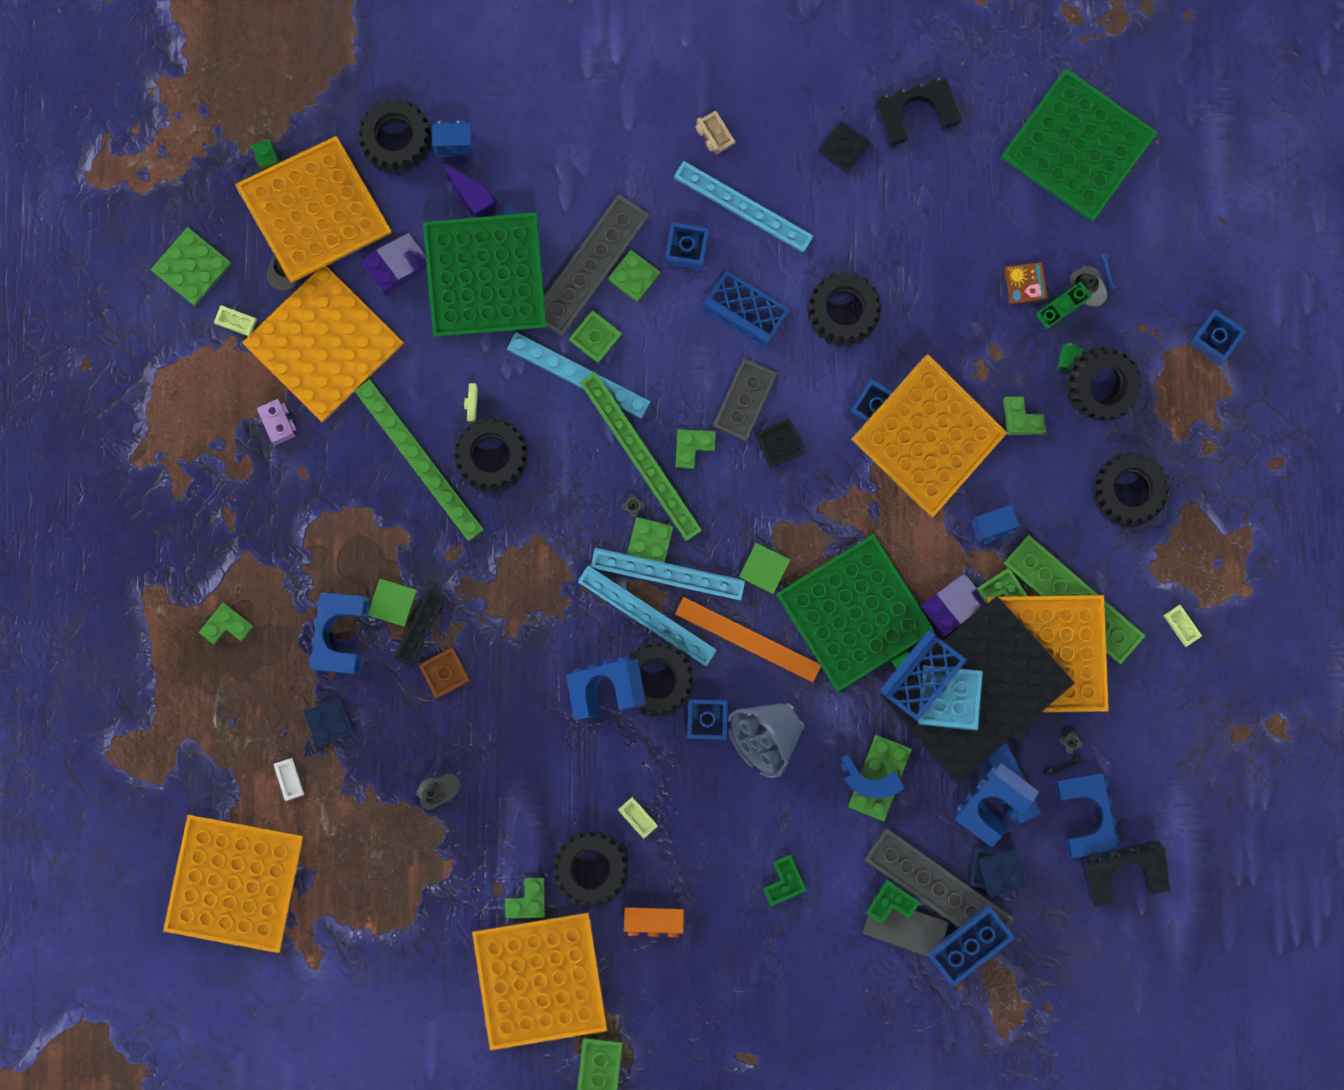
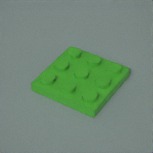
[151,227,232,306]

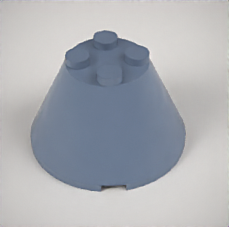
[728,703,805,778]

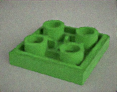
[739,543,790,594]
[368,579,417,627]

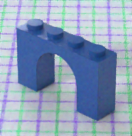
[309,593,370,675]
[566,656,646,720]
[955,763,1039,847]
[1055,773,1120,859]

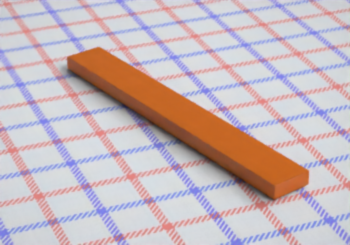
[675,597,821,683]

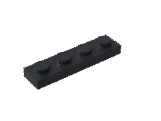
[394,590,446,667]

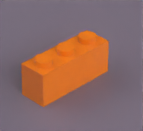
[624,907,684,937]

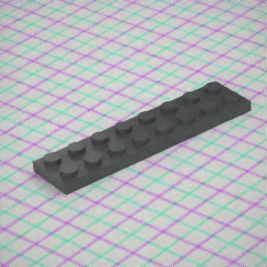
[544,194,650,337]
[864,828,1014,928]

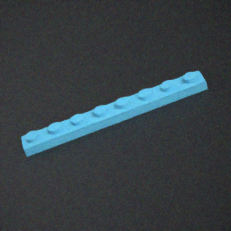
[674,161,813,253]
[507,333,650,419]
[591,548,745,600]
[578,566,717,666]

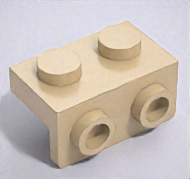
[695,111,735,155]

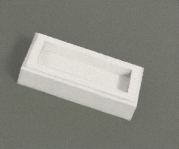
[273,758,304,801]

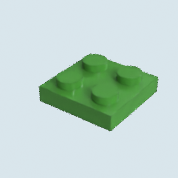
[608,250,661,303]
[569,310,622,364]
[627,517,674,563]

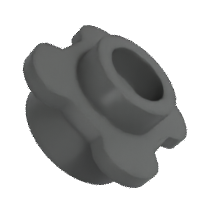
[622,494,645,517]
[1059,731,1082,754]

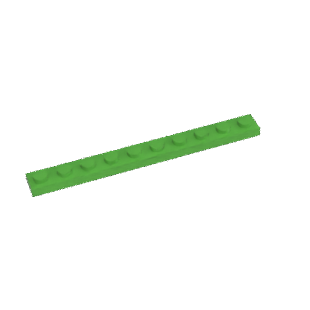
[580,372,702,541]
[354,379,484,542]

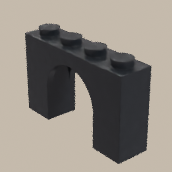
[874,78,962,148]
[1083,840,1170,906]

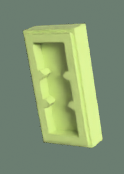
[214,305,257,336]
[464,383,478,424]
[1163,605,1202,647]
[618,797,658,839]

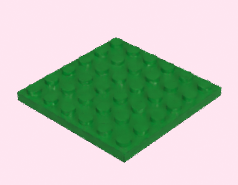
[1001,68,1158,222]
[423,212,547,337]
[776,534,935,692]

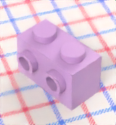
[257,399,296,446]

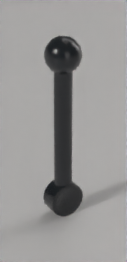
[1045,755,1082,776]

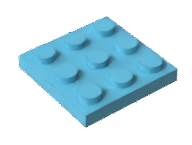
[918,665,982,731]

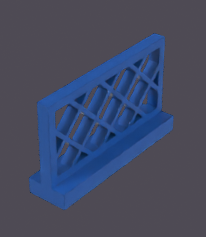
[701,270,790,349]
[880,630,967,722]

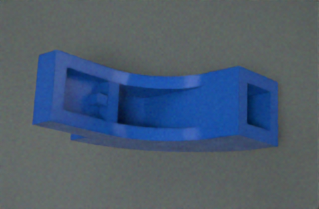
[839,754,905,799]

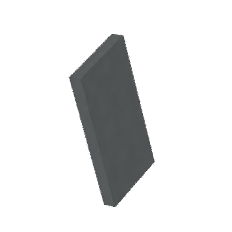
[712,358,778,442]
[862,896,949,957]

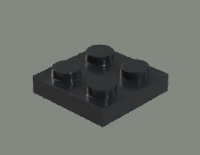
[818,121,871,174]
[754,418,805,469]

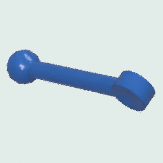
[1101,253,1115,291]

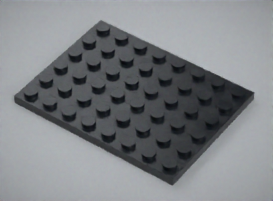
[880,596,1075,784]

